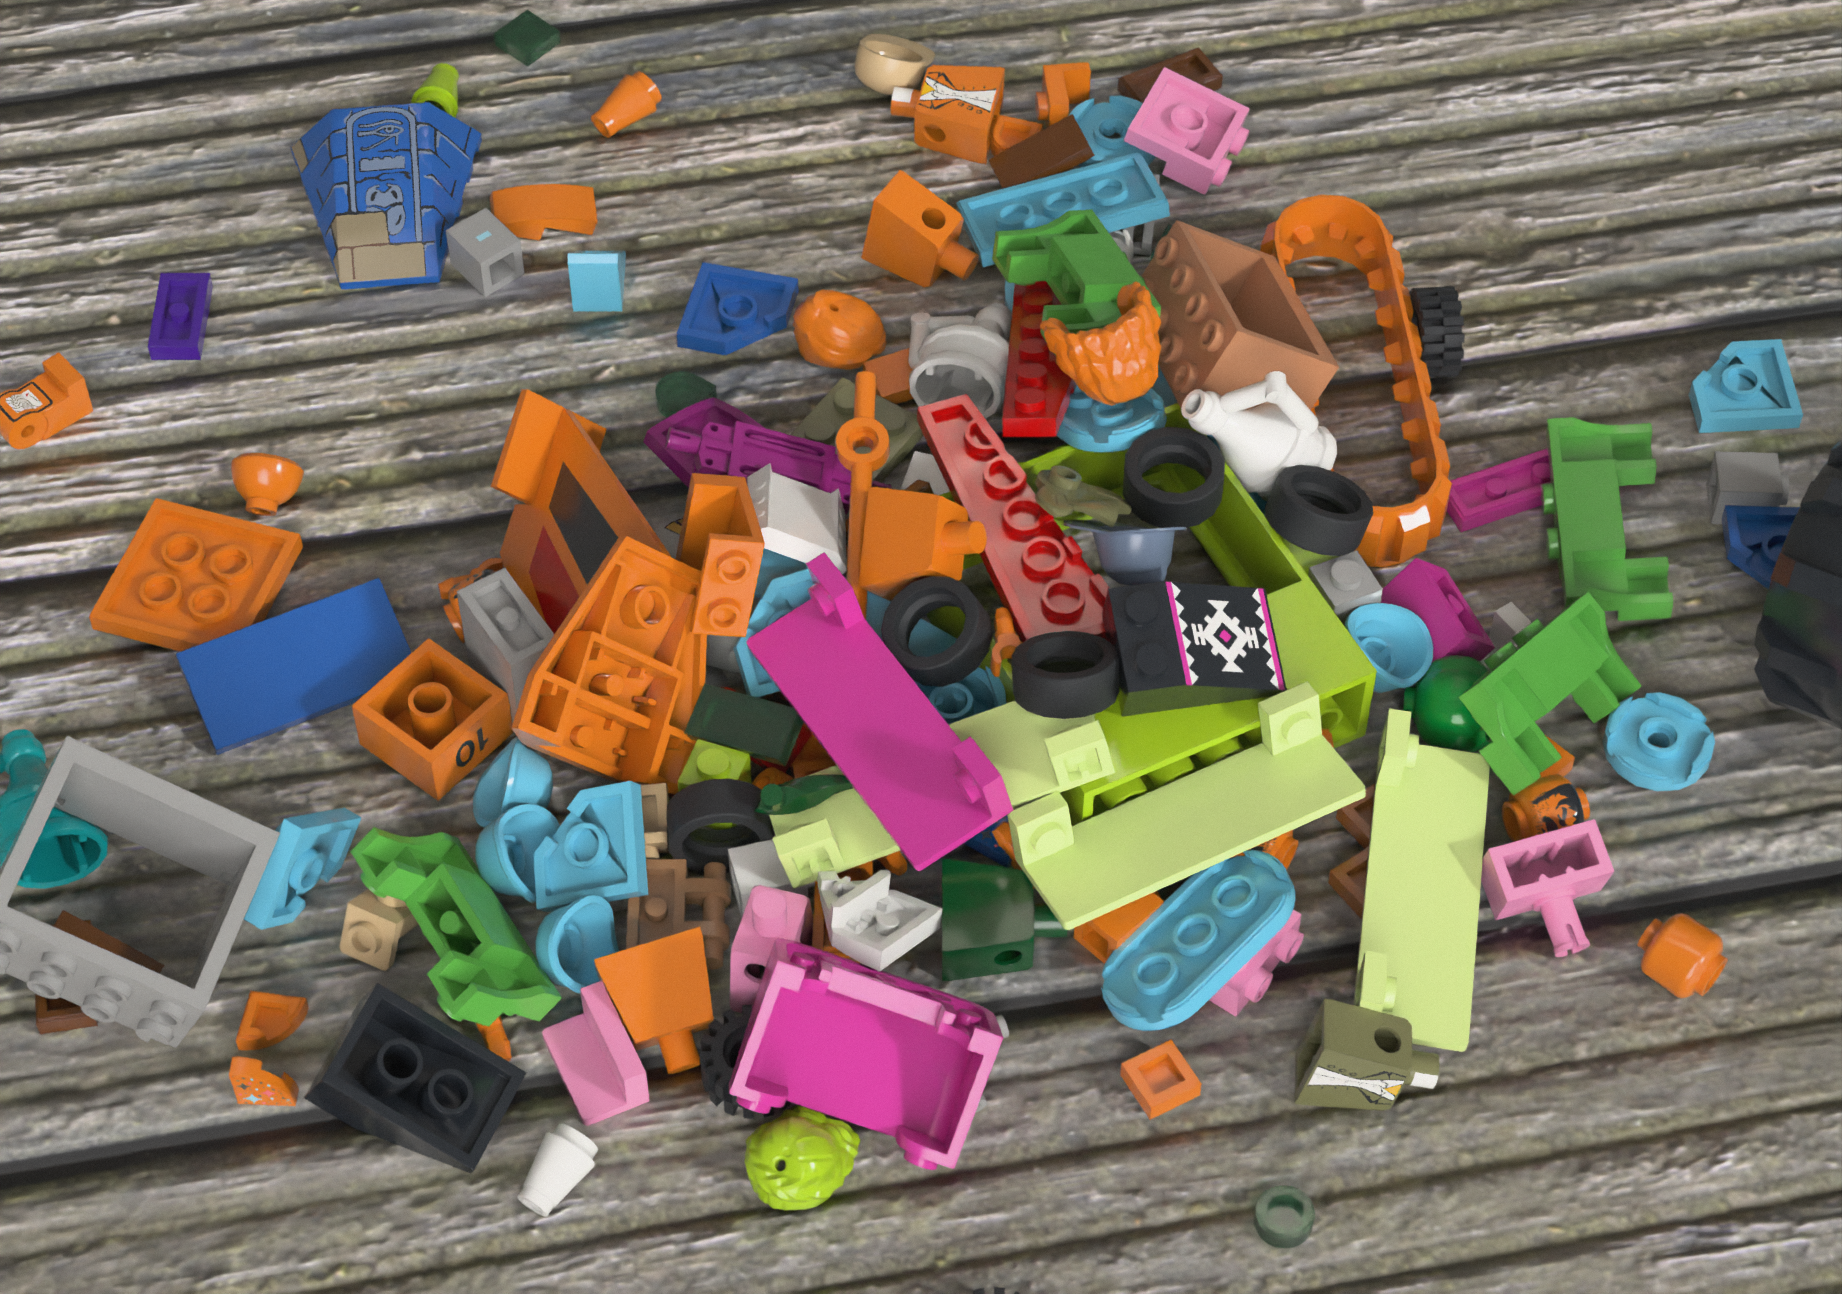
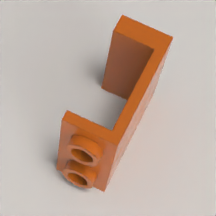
[675,473,765,637]

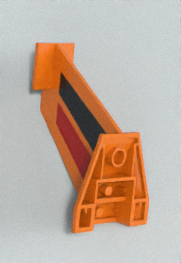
[491,389,707,797]

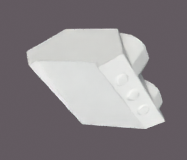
[747,463,847,574]

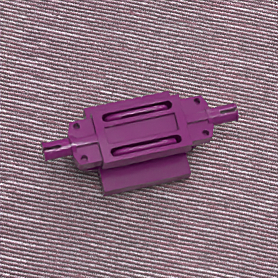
[665,421,892,514]

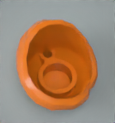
[793,289,887,370]

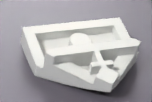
[817,870,943,972]

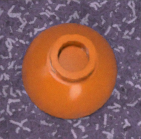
[231,453,304,516]

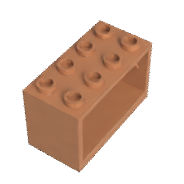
[1142,220,1339,410]

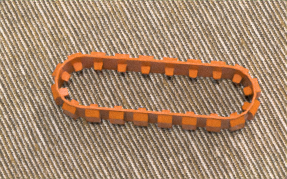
[1260,194,1452,568]

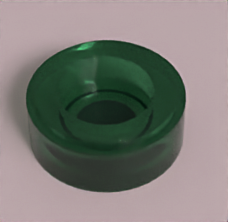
[1254,1185,1315,1249]

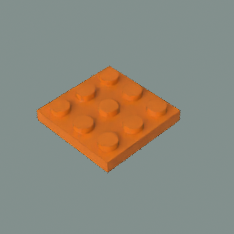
[89,498,303,652]

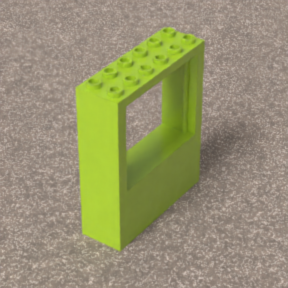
[926,403,1377,826]

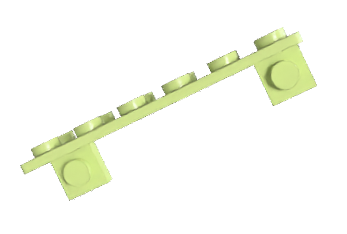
[1007,681,1366,930]
[769,701,1115,889]
[1353,708,1490,1052]

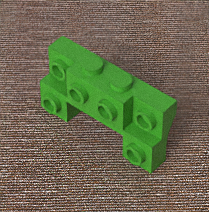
[992,209,1161,356]
[1541,417,1673,621]
[1459,591,1642,796]
[350,827,562,1027]

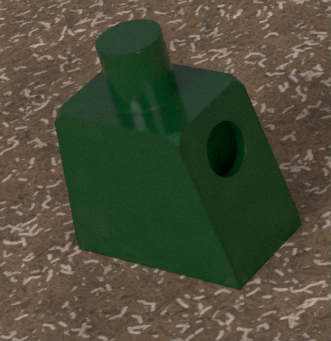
[942,859,1067,981]

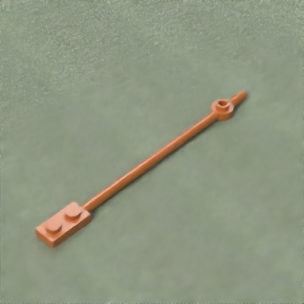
[812,371,890,963]

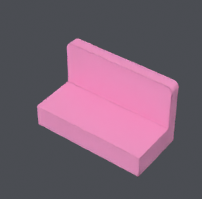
[542,980,649,1126]

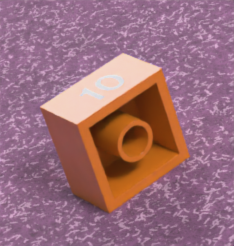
[352,638,514,801]

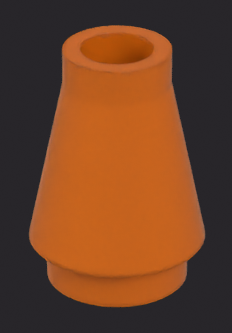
[591,71,662,138]

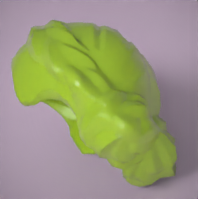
[744,1105,860,1211]

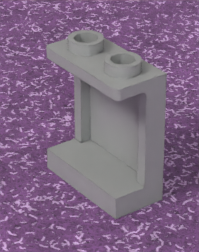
[457,568,554,723]

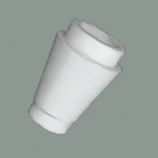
[517,1124,598,1217]

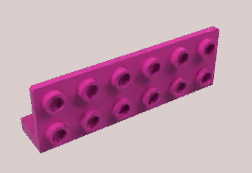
[746,552,1013,871]

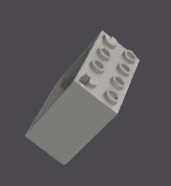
[0,736,280,1048]

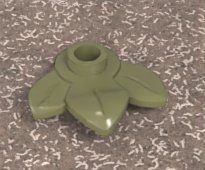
[1035,466,1132,527]

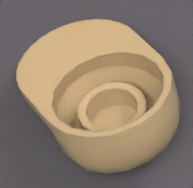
[855,34,935,95]

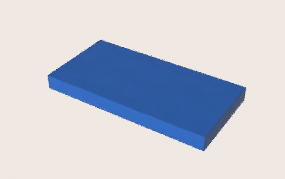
[176,578,412,755]

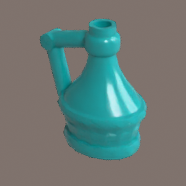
[0,729,108,888]

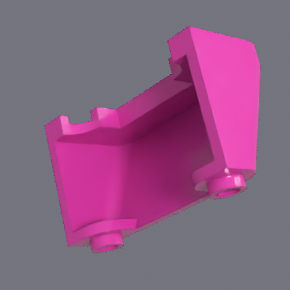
[729,939,1003,1170]

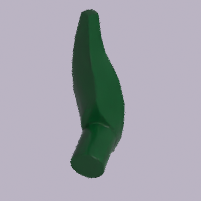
[754,774,853,815]

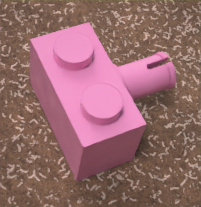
[1481,819,1614,957]

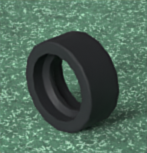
[1122,427,1225,528]
[1265,465,1373,556]
[881,576,993,687]
[1012,631,1119,719]
[666,779,774,873]

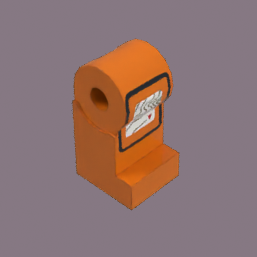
[0,352,93,449]

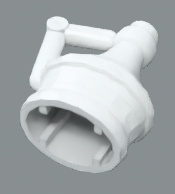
[908,303,1012,419]
[1181,371,1337,501]

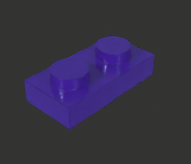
[147,273,213,360]

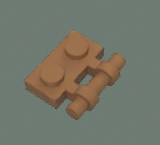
[626,859,731,970]

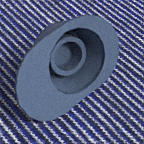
[1063,520,1186,586]

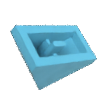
[568,251,626,311]

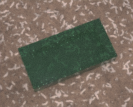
[684,683,804,766]

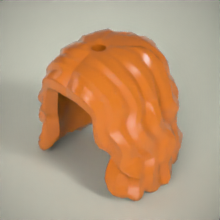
[1040,281,1161,406]

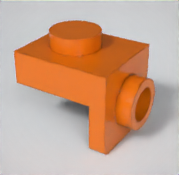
[1035,62,1091,128]

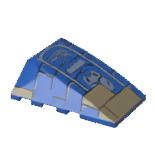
[290,102,482,290]

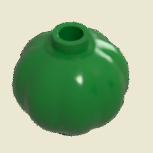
[1403,655,1490,753]

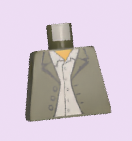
[1295,998,1440,1111]

